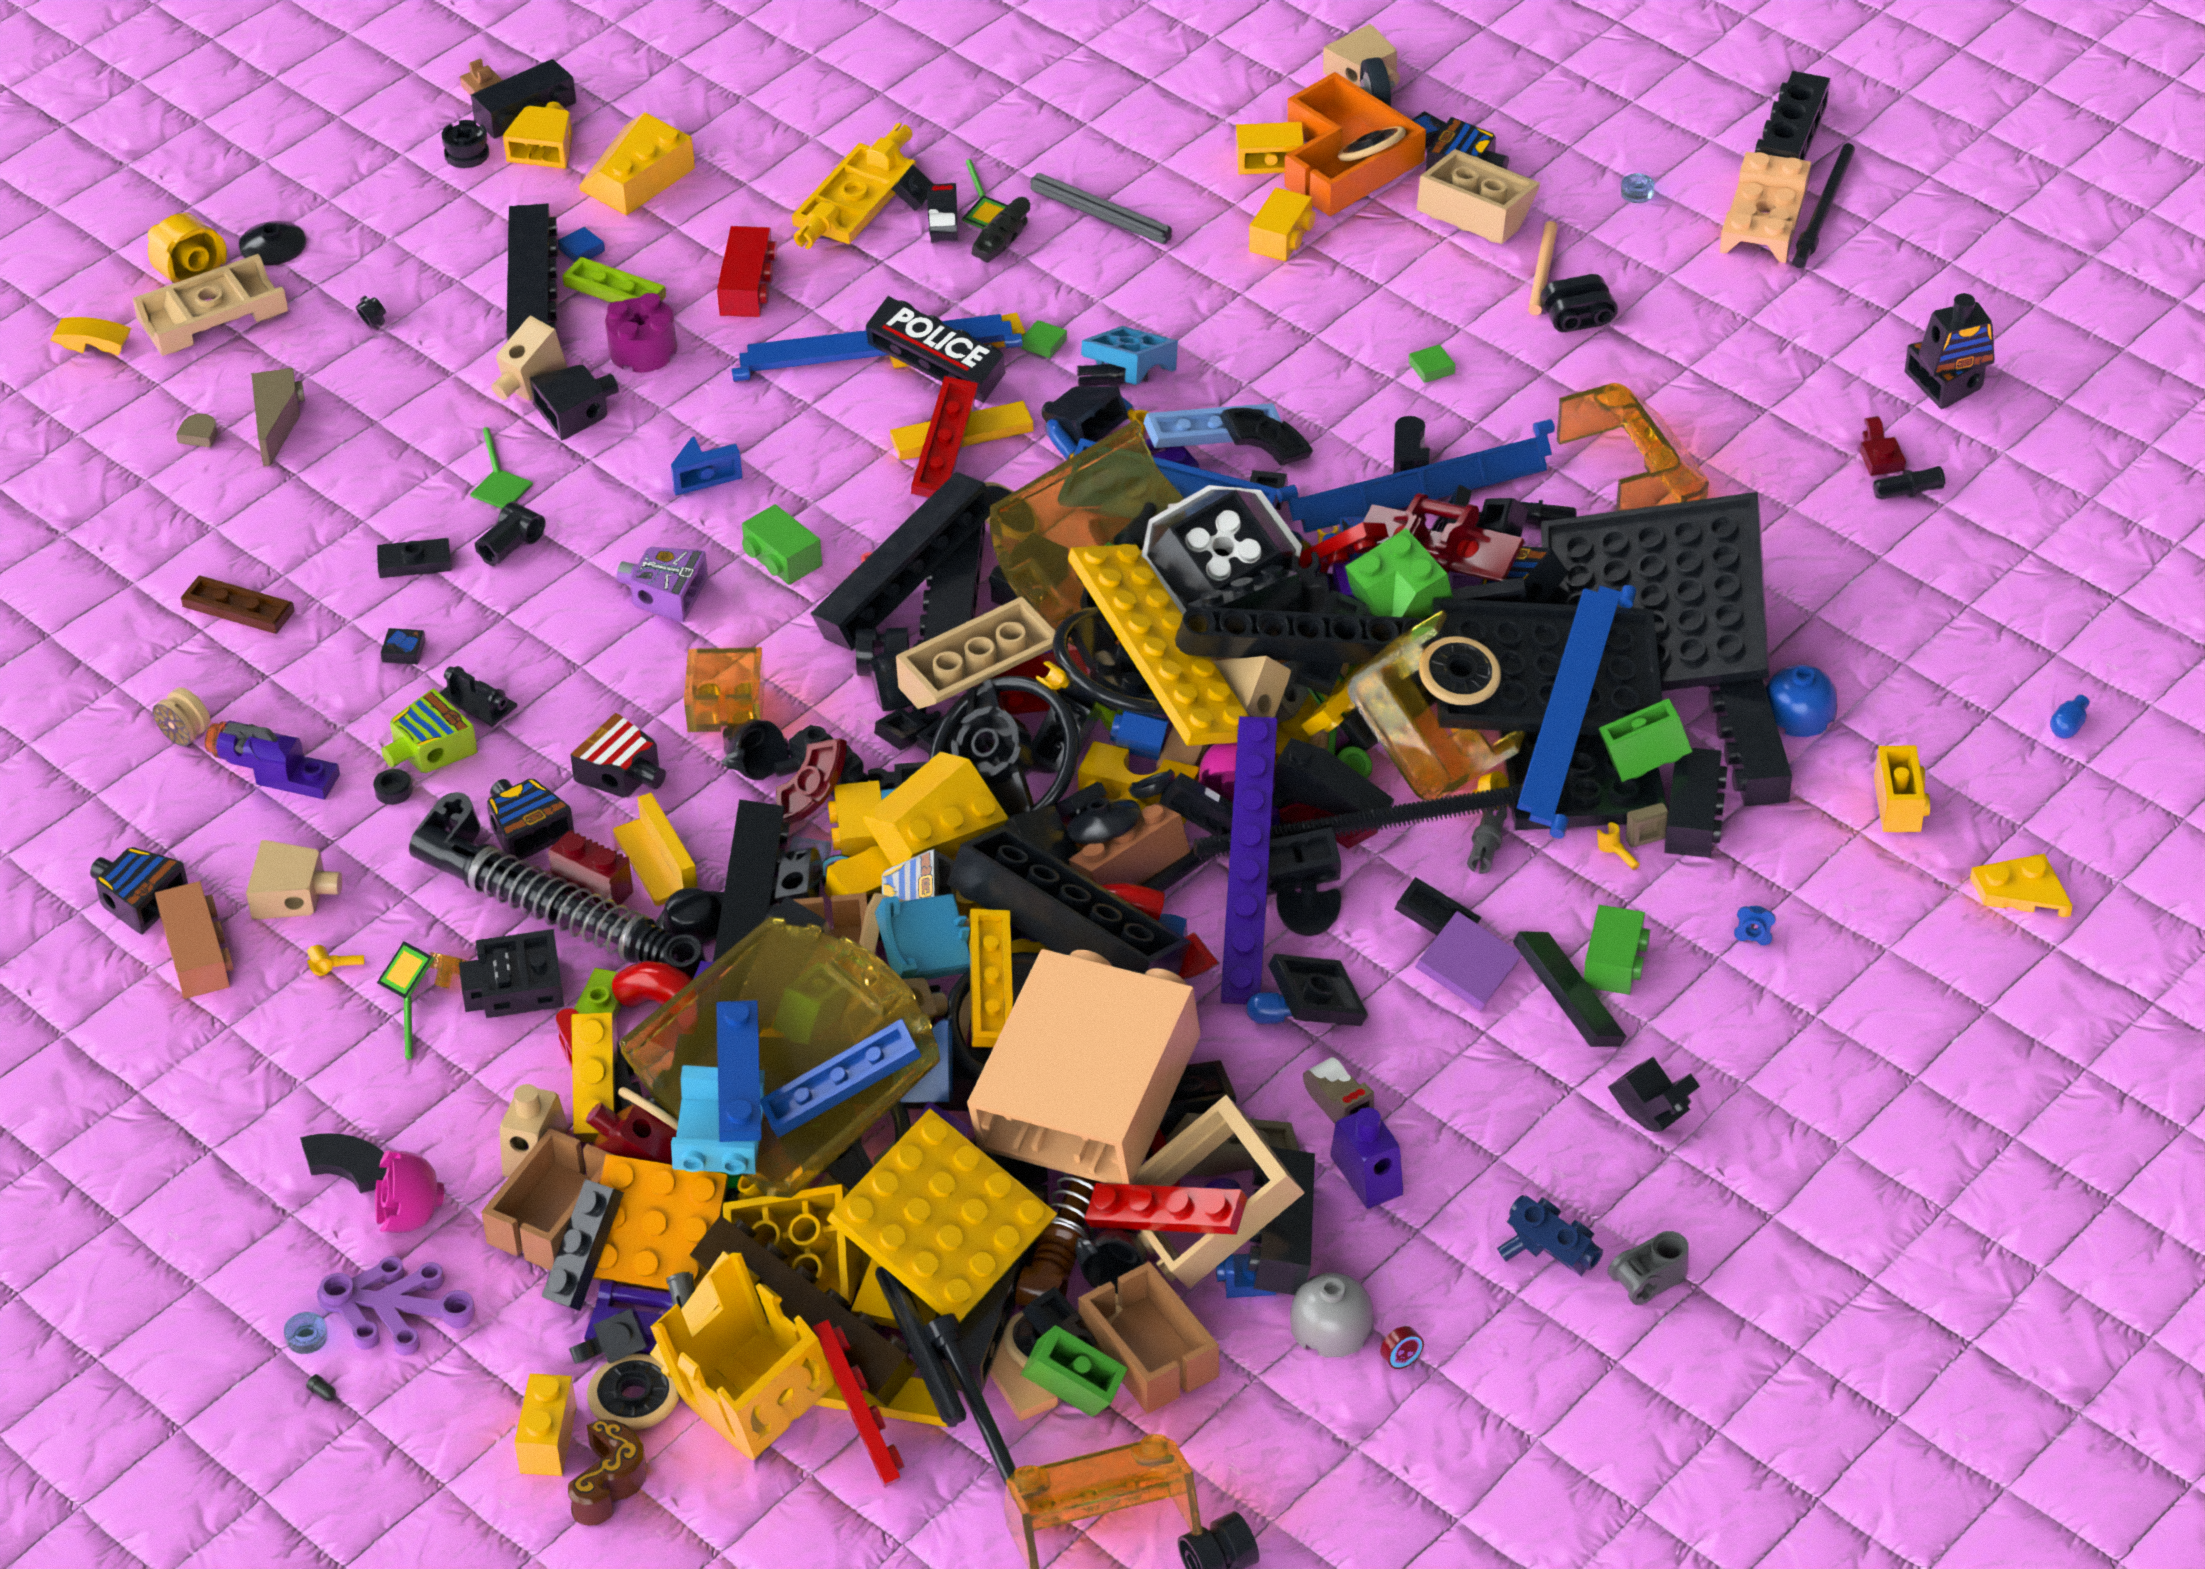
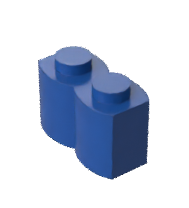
[1110,710,1169,761]

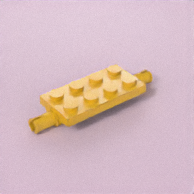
[792,123,916,249]

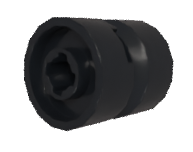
[856,628,909,676]
[1177,1511,1259,1569]

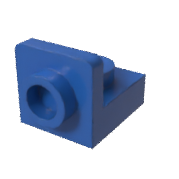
[1216,1253,1276,1298]

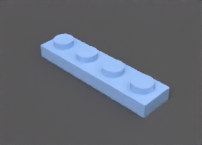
[1143,403,1282,448]

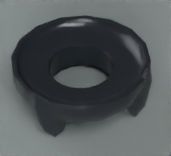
[1128,769,1176,800]

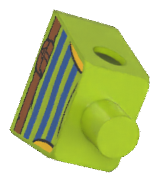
[381,688,478,773]

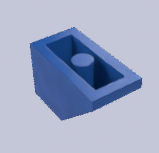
[893,1018,953,1102]

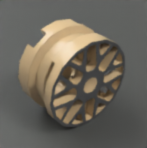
[152,687,211,746]

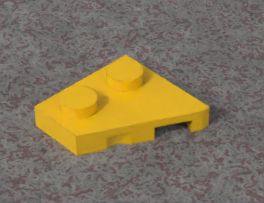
[1970,853,2073,917]

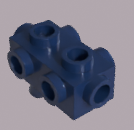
[1497,1195,1603,1277]

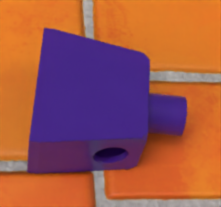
[1330,1107,1403,1209]

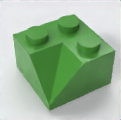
[1345,528,1453,619]

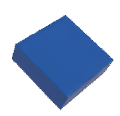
[557,227,605,262]

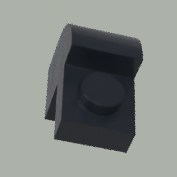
[1608,1056,1700,1132]

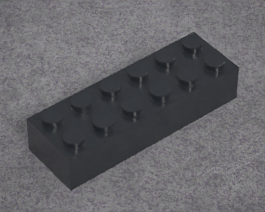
[947,825,1191,975]

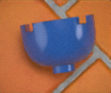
[1765,664,1837,737]

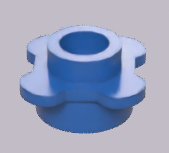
[1734,906,1776,945]

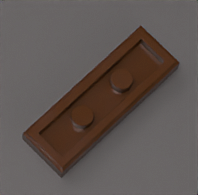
[181,575,294,634]

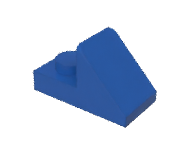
[671,436,743,496]

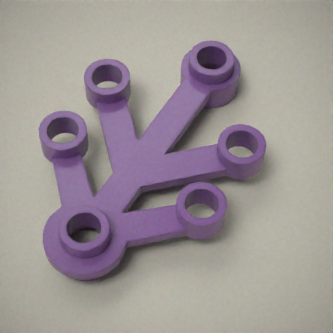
[317,1256,475,1356]

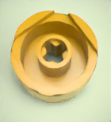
[148,212,227,283]

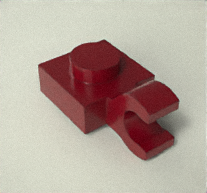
[1860,416,1906,476]

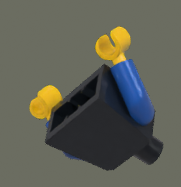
[1042,386,1149,460]

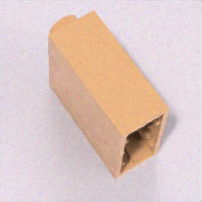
[967,949,1201,1185]

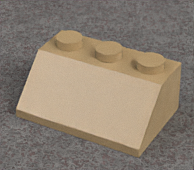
[1416,149,1540,244]

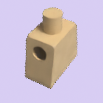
[1323,24,1400,89]
[491,315,568,401]
[1215,656,1291,718]
[246,840,342,919]
[499,1084,568,1177]

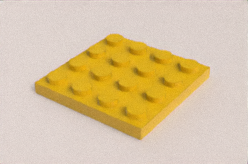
[826,1108,1057,1324]

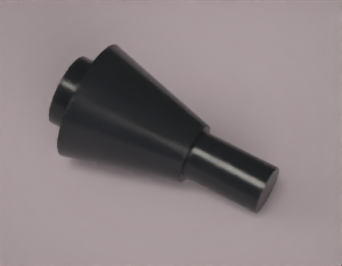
[1113,502,1158,551]

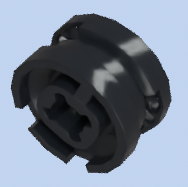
[441,120,489,168]

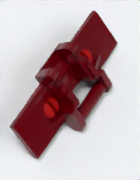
[1363,493,1525,582]

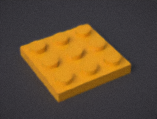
[592,1154,729,1292]

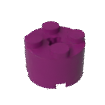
[605,293,677,373]

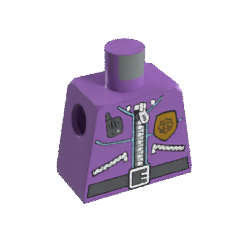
[616,547,708,623]

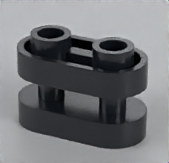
[1540,274,1618,332]

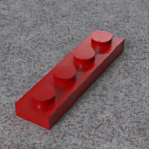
[911,376,978,498]
[1084,1183,1248,1235]
[812,1320,904,1488]

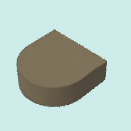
[176,414,218,447]

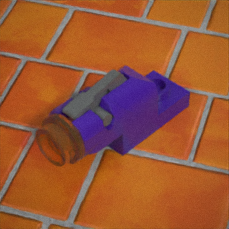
[205,720,340,800]

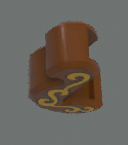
[568,1420,646,1526]

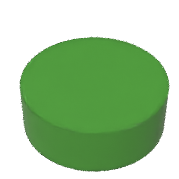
[1336,747,1372,779]

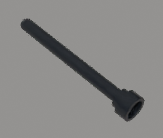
[923,1313,1029,1508]

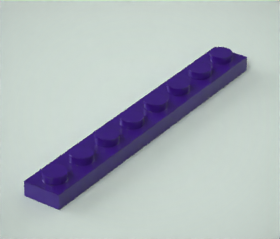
[1221,716,1278,1004]

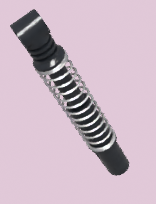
[409,792,707,980]

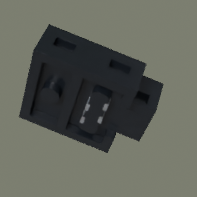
[459,929,565,1018]

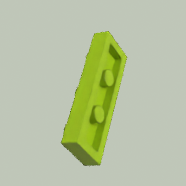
[562,257,666,303]

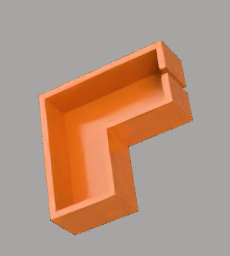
[1285,72,1426,217]

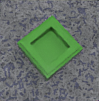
[1021,320,1067,358]
[1409,344,1455,383]

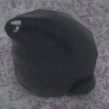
[721,718,790,780]
[1074,1228,1147,1294]

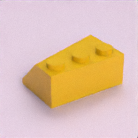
[579,112,695,216]
[862,752,1009,866]
[723,1184,861,1305]

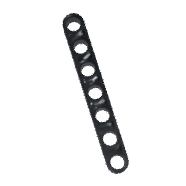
[1175,607,1435,667]

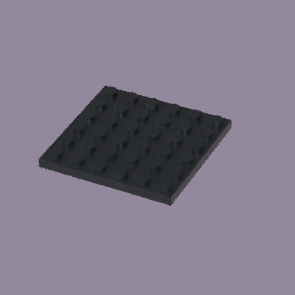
[1541,492,1770,691]

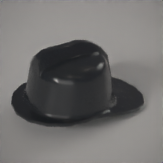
[656,887,724,944]

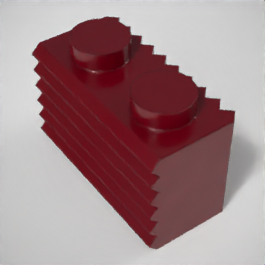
[547,830,633,911]

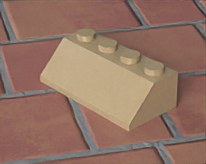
[896,596,1056,709]

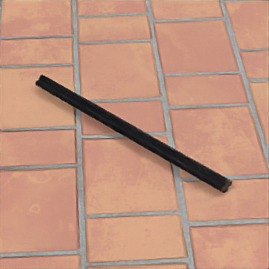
[1193,780,1567,860]

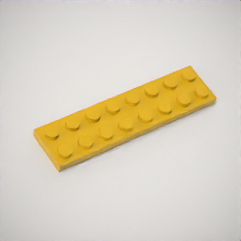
[1068,544,1249,746]

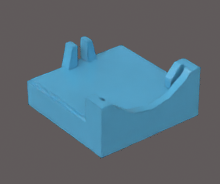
[1081,326,1178,385]
[875,894,970,980]

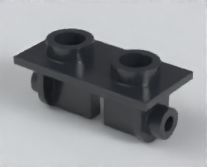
[439,666,518,727]

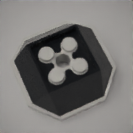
[1141,485,1302,615]

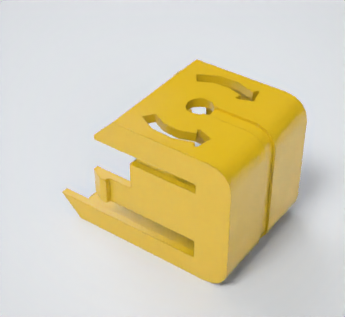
[651,1253,835,1460]

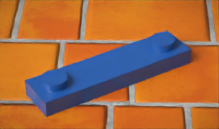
[716,1000,761,1142]
[760,1019,922,1138]

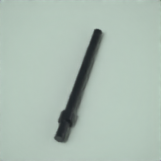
[1792,143,1855,268]

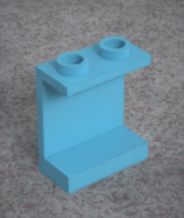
[671,1065,766,1175]

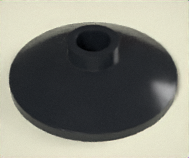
[239,221,306,265]
[1067,797,1142,844]

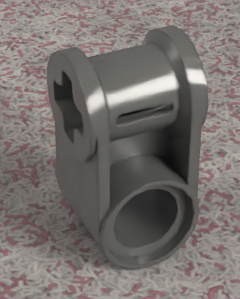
[1607,1231,1689,1305]

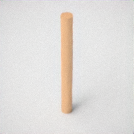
[1528,221,1558,315]

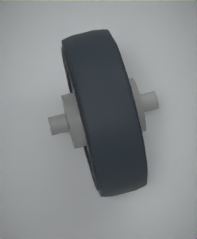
[1358,57,1395,107]

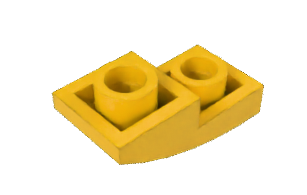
[50,317,131,356]

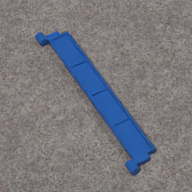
[732,314,1023,382]
[1276,419,1555,533]
[1517,585,1637,839]

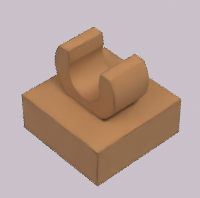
[460,58,503,96]

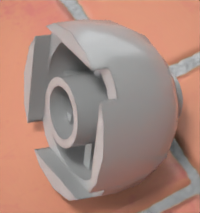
[1290,1272,1374,1358]

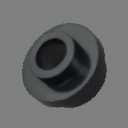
[355,295,386,328]

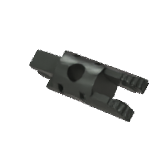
[971,196,1030,263]

